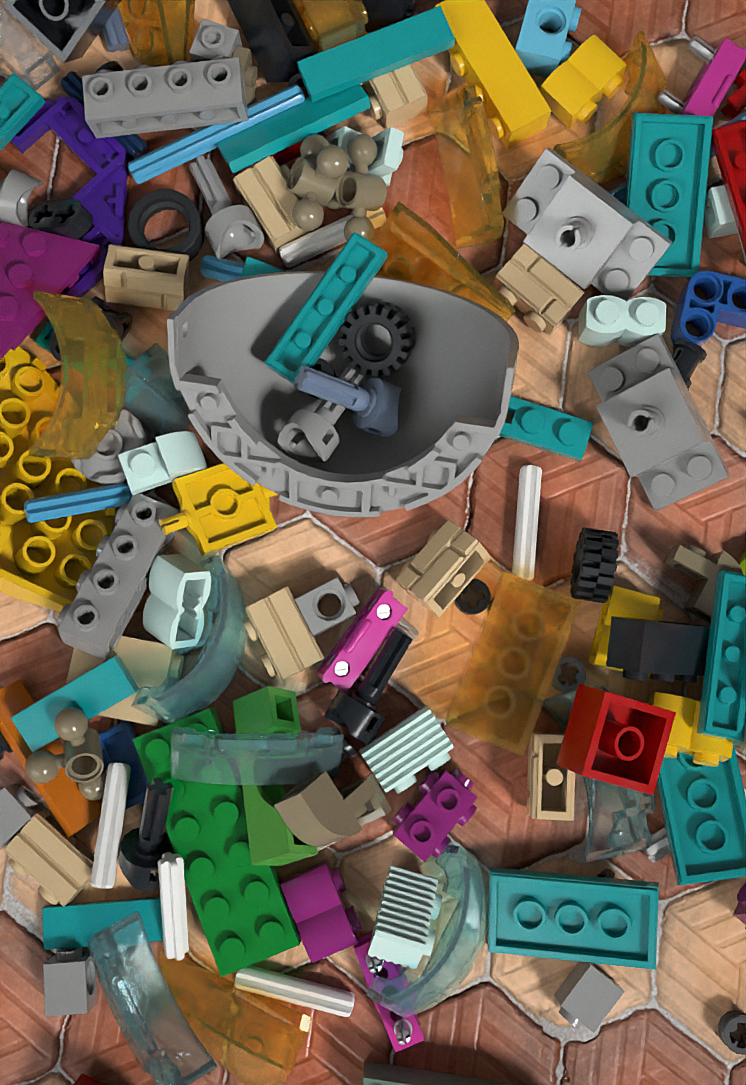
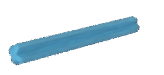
[128,84,305,184]

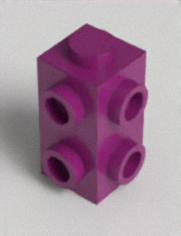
[392,768,478,862]

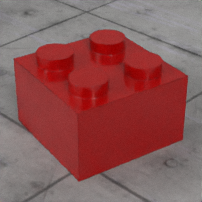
[556,684,676,795]

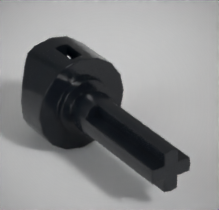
[324,628,413,744]
[118,778,175,890]

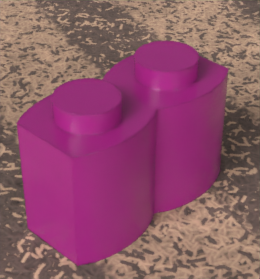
[280,860,362,963]

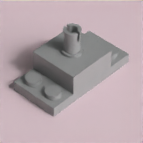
[502,147,673,302]
[588,334,731,511]

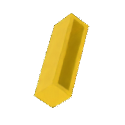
[435,0,551,149]

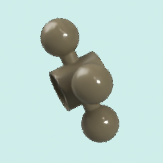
[286,134,349,231]
[326,134,387,241]
[25,707,107,801]

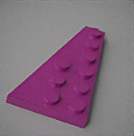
[0,221,101,360]

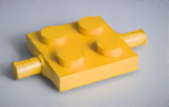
[159,463,278,557]

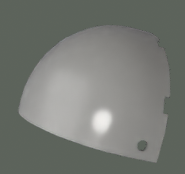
[167,271,519,517]

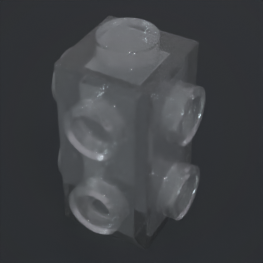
[0,0,60,90]

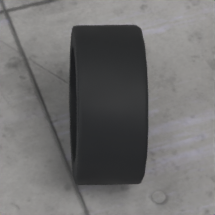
[128,189,205,262]

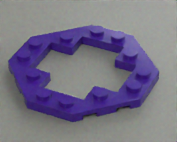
[10,97,128,310]

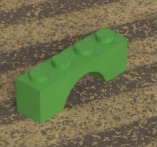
[233,686,318,866]

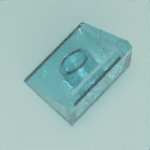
[105,343,192,442]

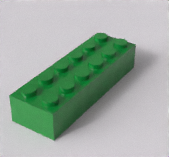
[133,707,301,977]

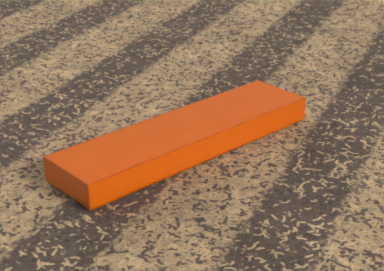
[0,679,102,838]

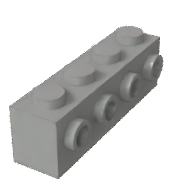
[82,56,249,139]
[57,493,179,661]

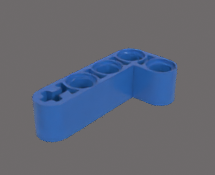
[671,271,746,346]

